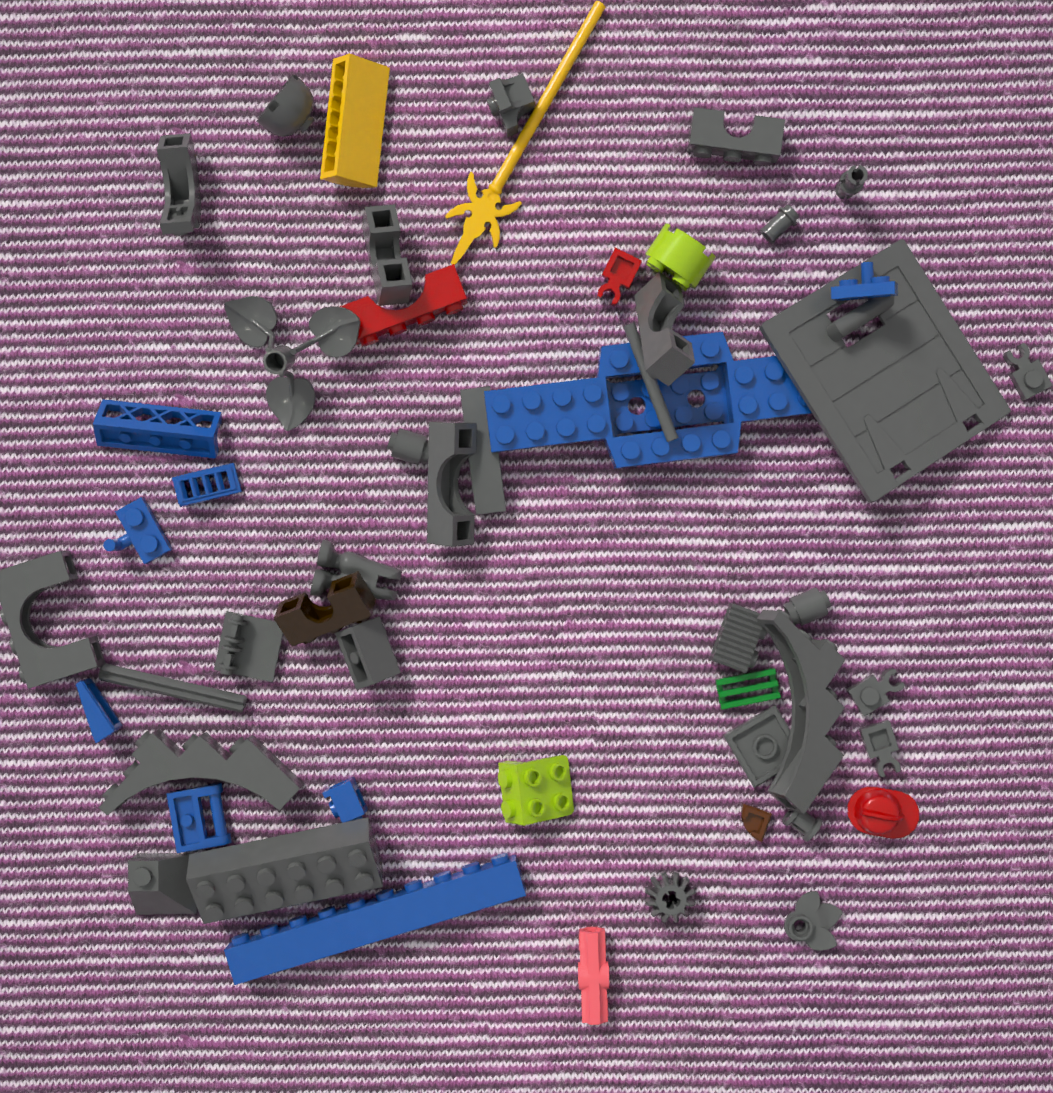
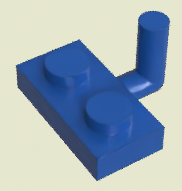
[831,262,898,301]
[103,497,173,564]

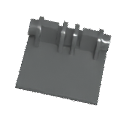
[214,611,283,682]

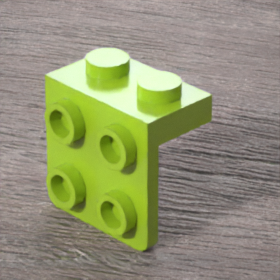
[498,755,574,826]

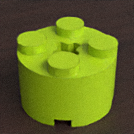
[645,223,716,291]

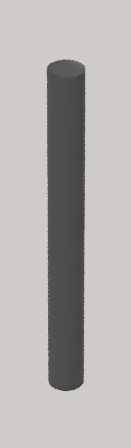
[623,322,678,442]

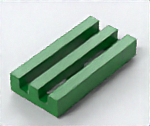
[715,668,781,710]

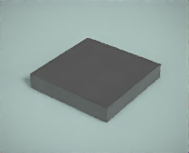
[723,705,790,788]

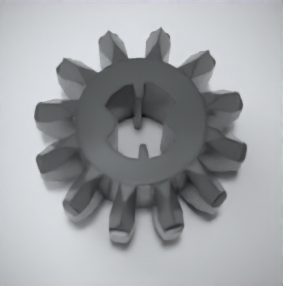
[644,870,696,923]

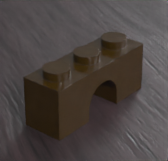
[274,571,376,647]

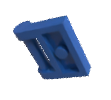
[166,782,232,853]

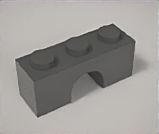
[687,107,785,166]
[362,204,413,306]

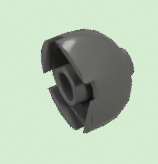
[256,74,314,137]

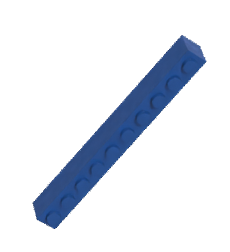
[224,853,526,985]

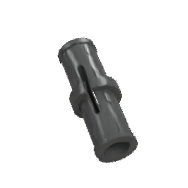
[835,165,868,199]

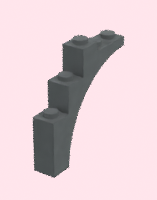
[757,609,845,814]
[98,729,305,816]

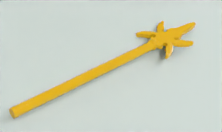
[445,1,606,265]

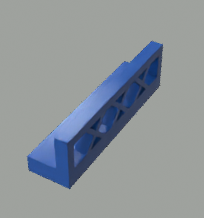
[93,399,222,459]

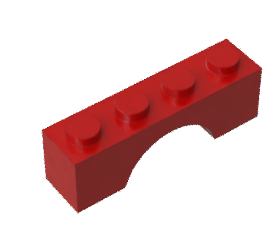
[340,264,468,347]

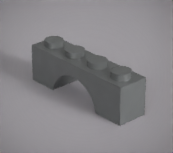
[634,272,695,386]
[427,421,477,547]

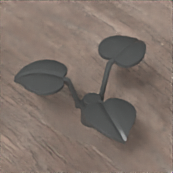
[224,296,361,431]

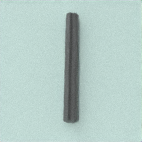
[99,664,247,713]

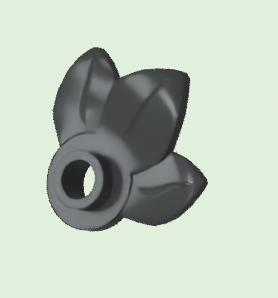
[784,891,843,951]

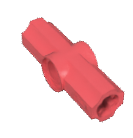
[578,927,609,1025]

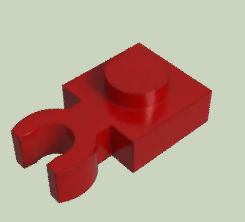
[597,247,642,306]

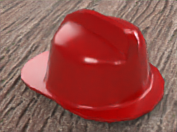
[847,787,919,839]

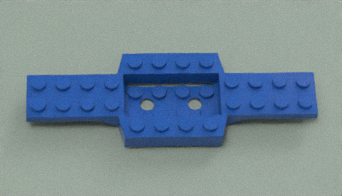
[484,332,812,469]

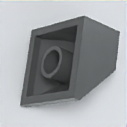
[128,853,198,915]

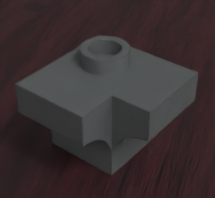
[486,73,535,138]

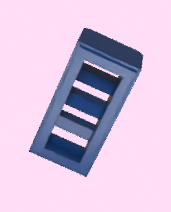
[172,463,242,507]
[76,678,123,743]

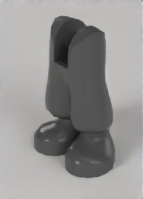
[310,539,402,601]

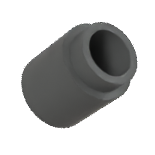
[387,428,429,465]
[783,587,831,626]

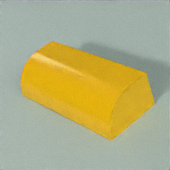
[320,53,390,188]

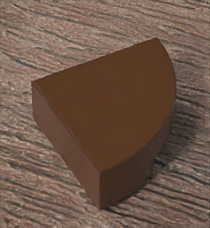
[741,802,772,842]

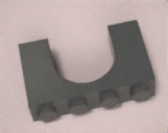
[0,551,106,689]

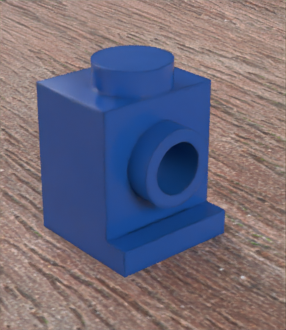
[322,776,368,823]

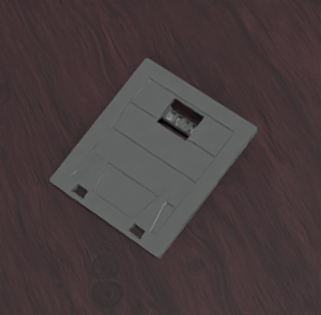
[759,239,1011,503]

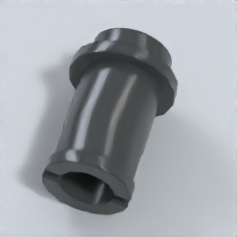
[760,205,799,244]

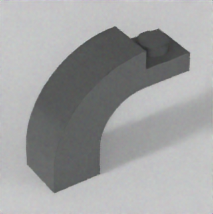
[157,133,201,236]

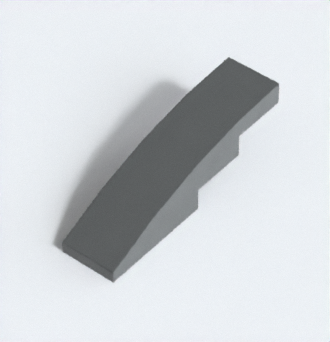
[460,386,506,515]

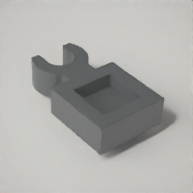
[1003,343,1053,401]
[846,668,905,716]
[859,720,901,777]

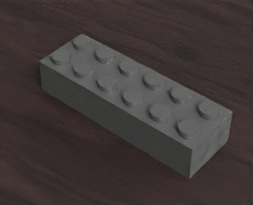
[186,817,383,924]

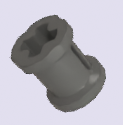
[782,810,823,842]

